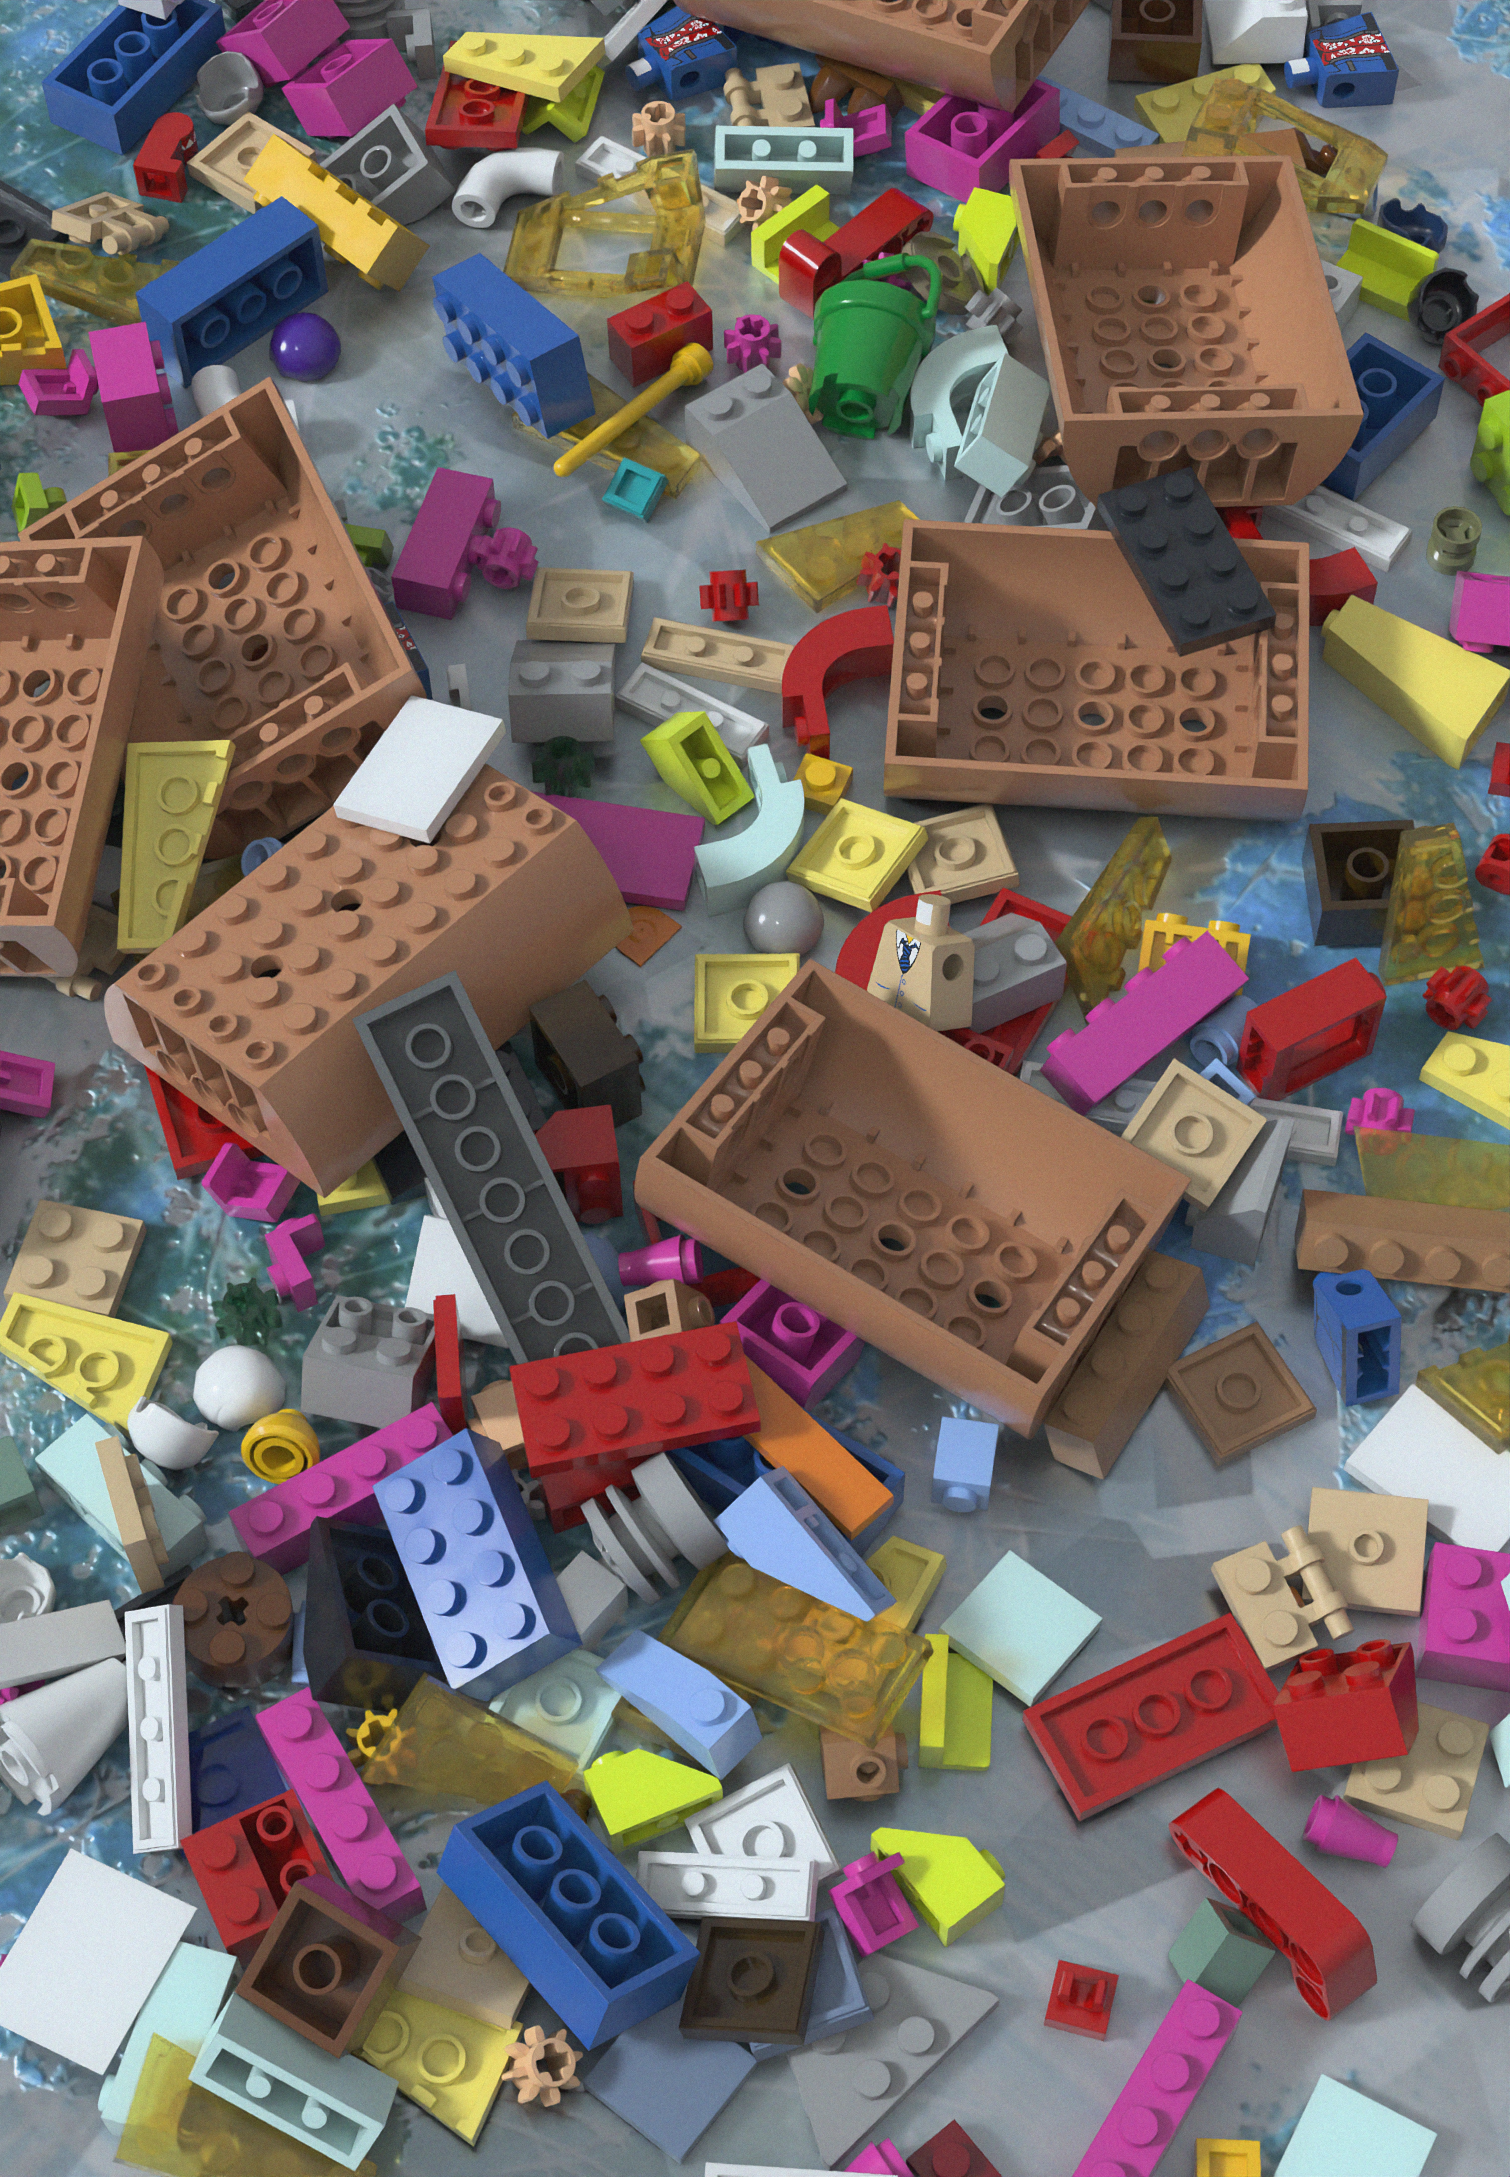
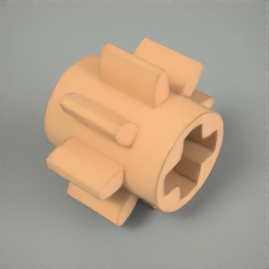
[632,101,686,159]
[737,176,792,230]
[502,2025,583,2107]

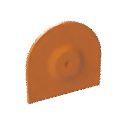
[616,906,682,967]

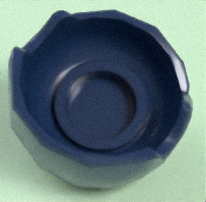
[1377,198,1448,254]

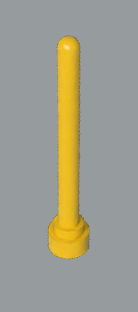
[554,342,713,478]

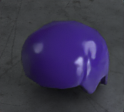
[269,312,341,382]

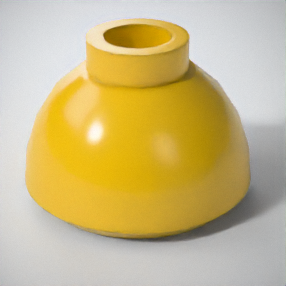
[241,1409,321,1484]

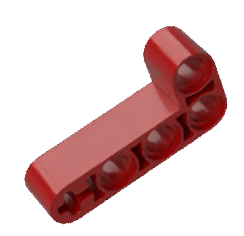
[779,188,934,321]
[1168,1788,1377,2021]

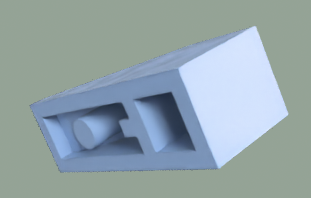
[714,1466,897,1622]
[595,1629,763,1780]

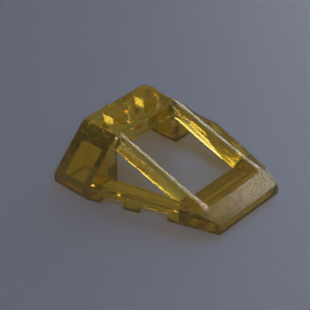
[1181,78,1388,214]
[503,149,706,298]

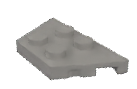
[786,1952,1000,2171]

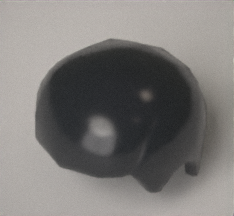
[1407,267,1479,345]

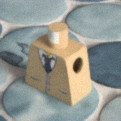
[867,894,975,1031]

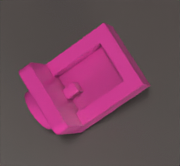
[820,98,892,158]
[19,349,99,416]
[202,1143,301,1223]
[265,1213,325,1313]
[827,1851,920,1958]

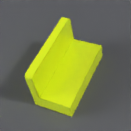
[521,64,605,143]
[751,184,840,285]
[1336,218,1439,322]
[918,1634,993,1771]

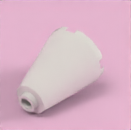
[0,1657,129,1816]

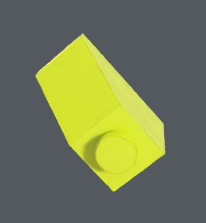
[953,187,1021,296]
[640,711,755,825]
[583,1748,723,1855]
[870,1827,1006,1948]

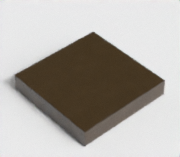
[679,1916,825,2046]

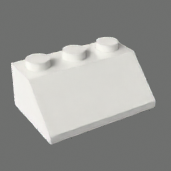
[1203,0,1308,64]

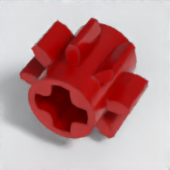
[856,543,901,608]
[699,569,759,622]
[1422,965,1492,1030]

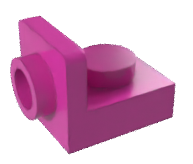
[0,1050,55,1118]

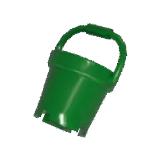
[808,252,942,440]

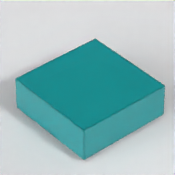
[602,457,669,523]

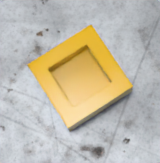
[793,753,853,815]
[1194,2138,1261,2177]

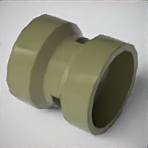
[1426,506,1482,576]

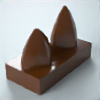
[809,54,904,118]

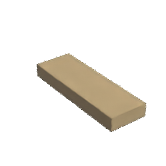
[641,617,796,694]

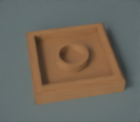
[1164,1321,1317,1466]

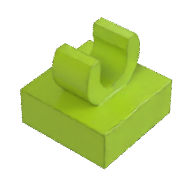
[11,473,67,532]
[344,523,394,568]

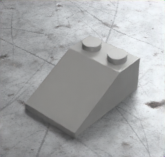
[319,104,457,248]
[685,363,847,534]
[964,465,1109,531]
[508,640,616,743]

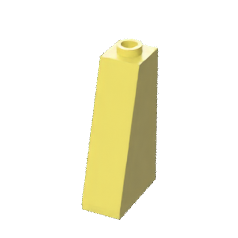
[1321,595,1510,770]

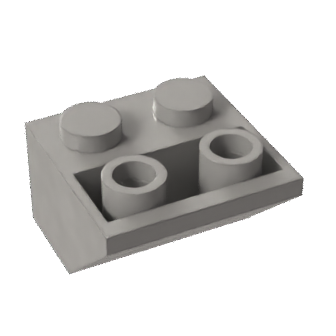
[301,1295,436,1428]

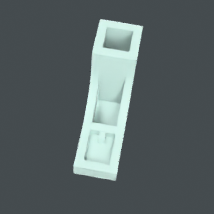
[909,325,1009,480]
[694,744,804,917]

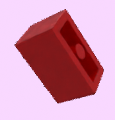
[607,281,713,388]

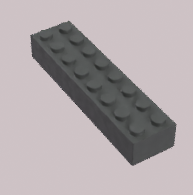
[352,970,631,1365]

